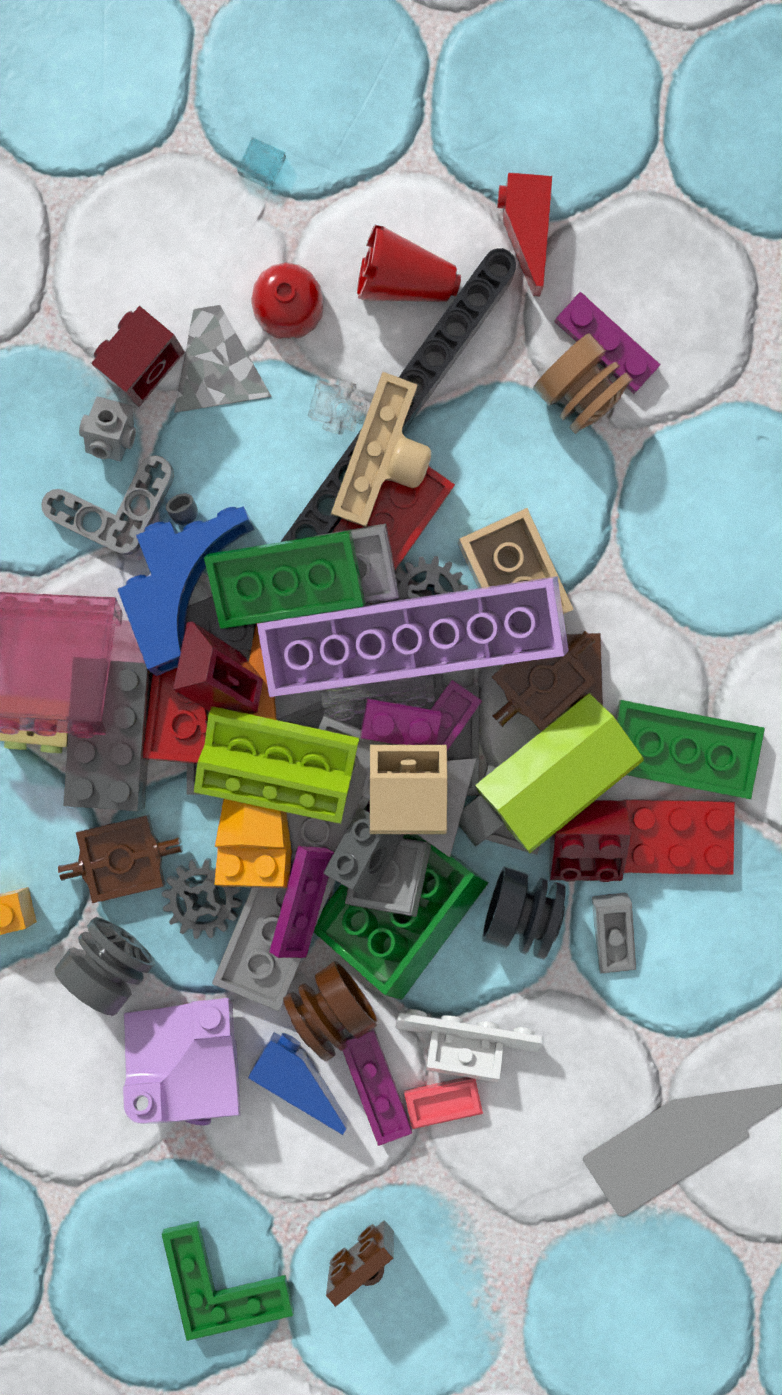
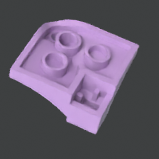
[123,998,241,1124]

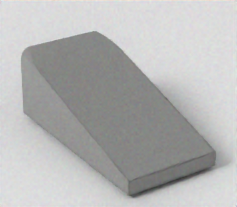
[592,893,636,974]

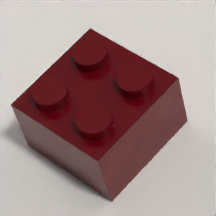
[91,305,185,407]

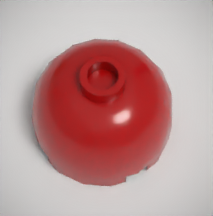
[251,262,324,339]

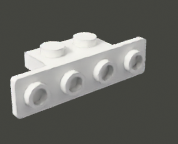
[395,1010,544,1082]

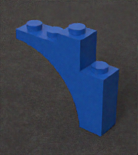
[117,506,255,676]

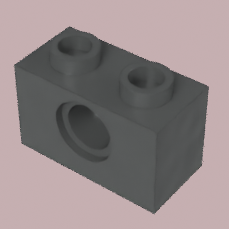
[324,807,405,898]

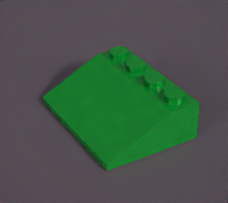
[314,834,489,1000]

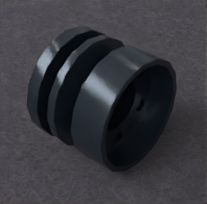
[482,866,566,960]

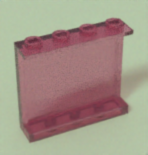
[0,592,123,738]

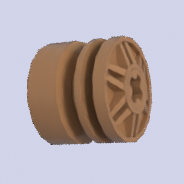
[533,333,633,434]

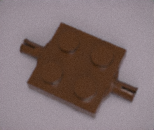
[491,631,596,731]
[58,815,183,904]

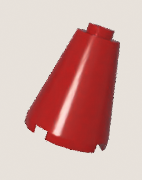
[357,224,461,302]

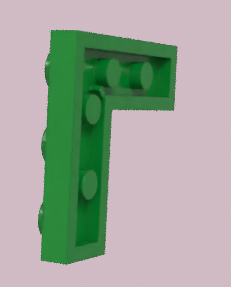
[161,1221,294,1341]

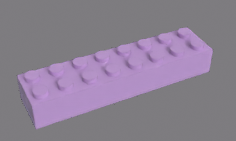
[257,576,569,697]

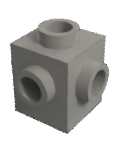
[79,396,136,462]

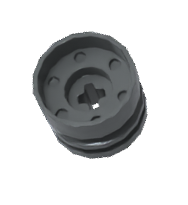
[54,917,155,1016]

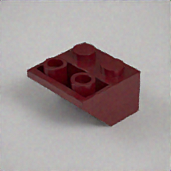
[173,622,263,714]
[549,800,631,882]

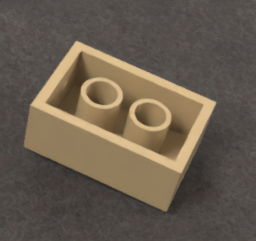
[458,508,574,614]

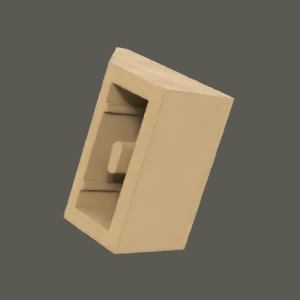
[370,745,447,834]

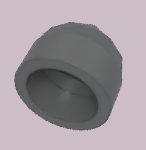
[166,493,198,526]

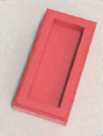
[404,1077,483,1129]

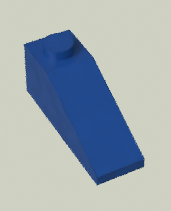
[248,1032,348,1135]

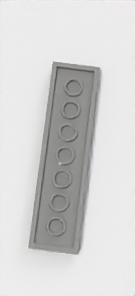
[212,714,392,1011]

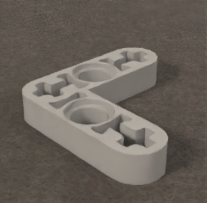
[41,455,174,555]

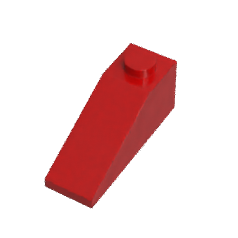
[497,173,552,297]

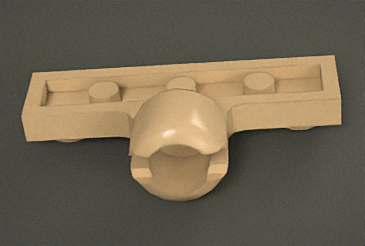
[331,372,431,527]

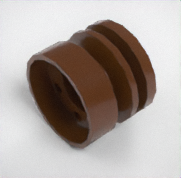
[283,961,379,1062]

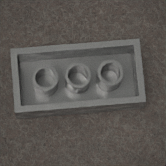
[63,658,153,811]

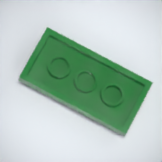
[204,531,365,629]
[615,700,765,799]

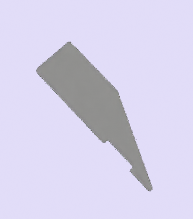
[583,1084,782,1216]

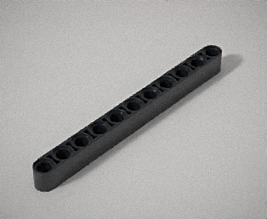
[281,248,516,542]

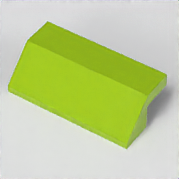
[475,693,644,854]
[194,706,359,824]

